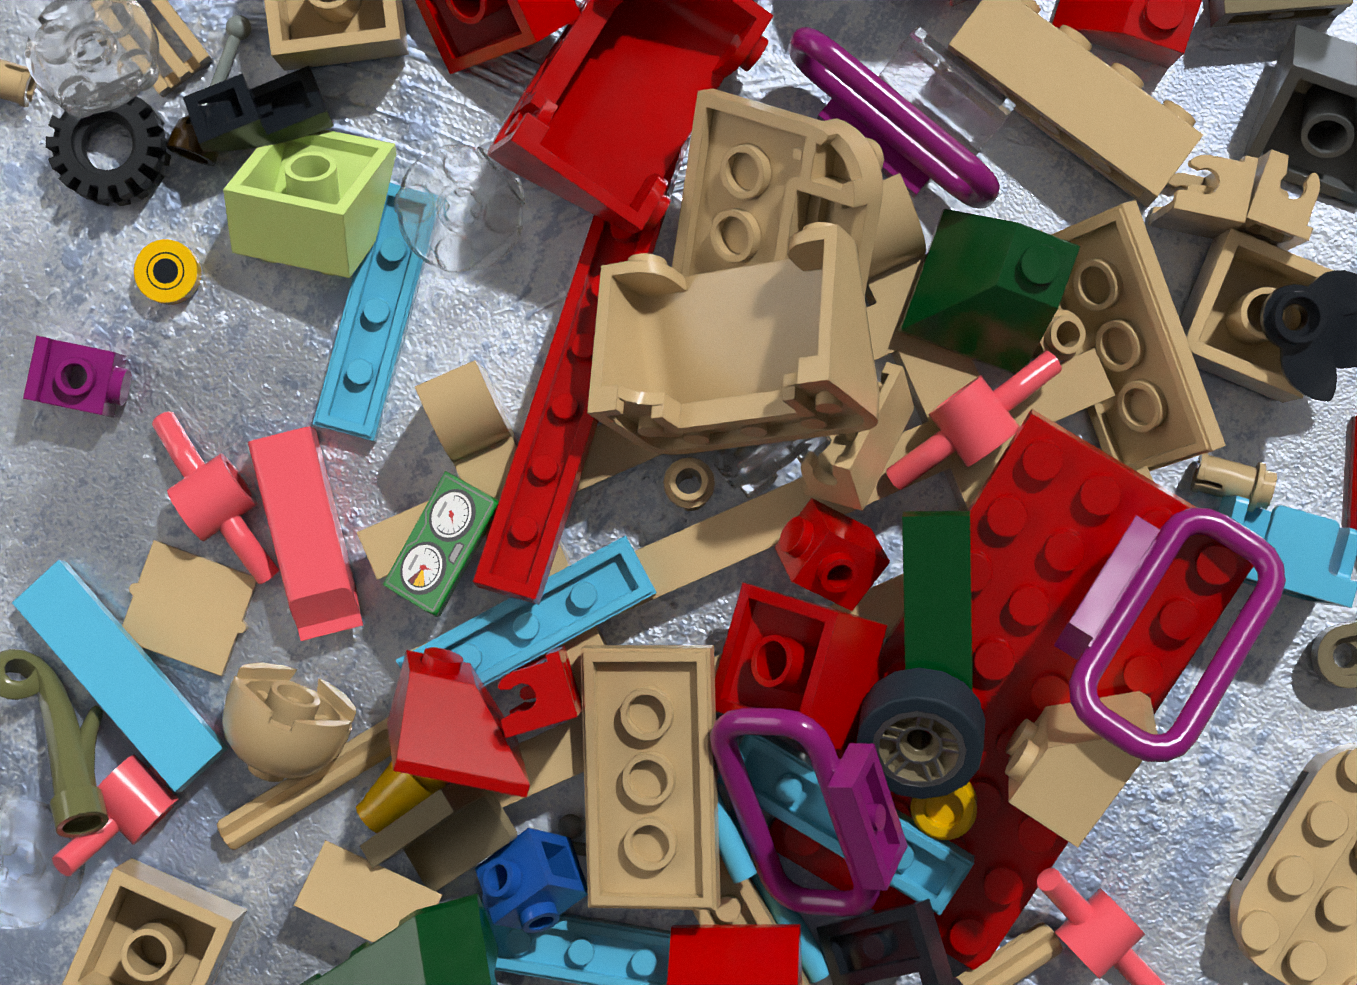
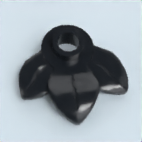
[1260,270,1357,402]

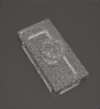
[878,25,1017,156]

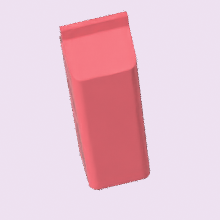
[248,426,363,641]

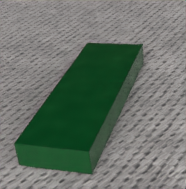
[902,511,973,692]

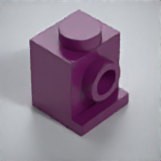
[23,335,132,418]

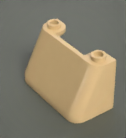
[587,222,880,455]

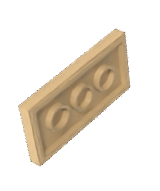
[1051,200,1226,471]
[580,645,721,910]

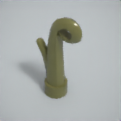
[0,649,109,838]

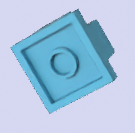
[1218,495,1357,608]

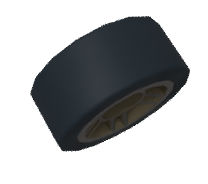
[856,668,985,799]

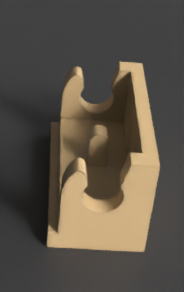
[1235,150,1320,251]
[1148,155,1259,239]
[801,362,915,511]
[294,840,442,942]

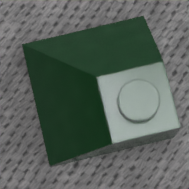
[898,209,1080,375]

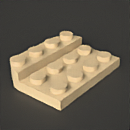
[672,89,884,296]
[1227,742,1357,985]

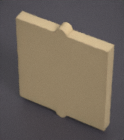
[122,540,258,676]

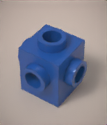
[475,828,588,933]

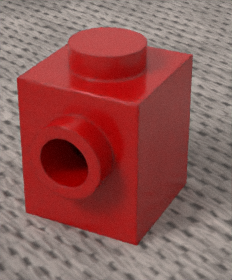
[774,498,890,611]

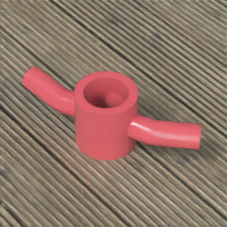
[886,351,1062,490]
[152,412,279,584]
[52,754,180,876]
[1037,868,1166,985]

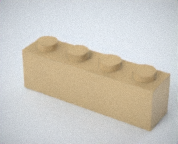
[944,0,1204,208]

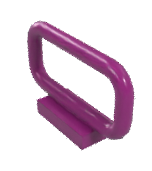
[788,27,1000,209]
[1054,508,1286,762]
[710,708,908,917]

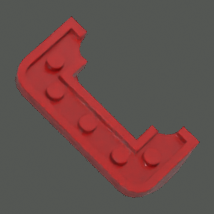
[487,0,774,234]

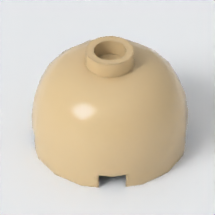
[222,662,356,782]

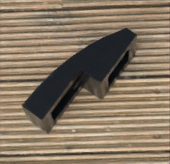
[183,66,334,151]

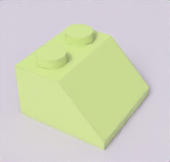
[223,130,396,278]

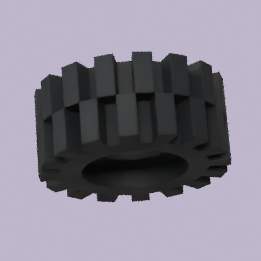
[46,85,171,206]

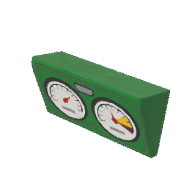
[383,471,499,617]

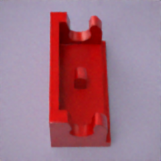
[498,645,582,738]

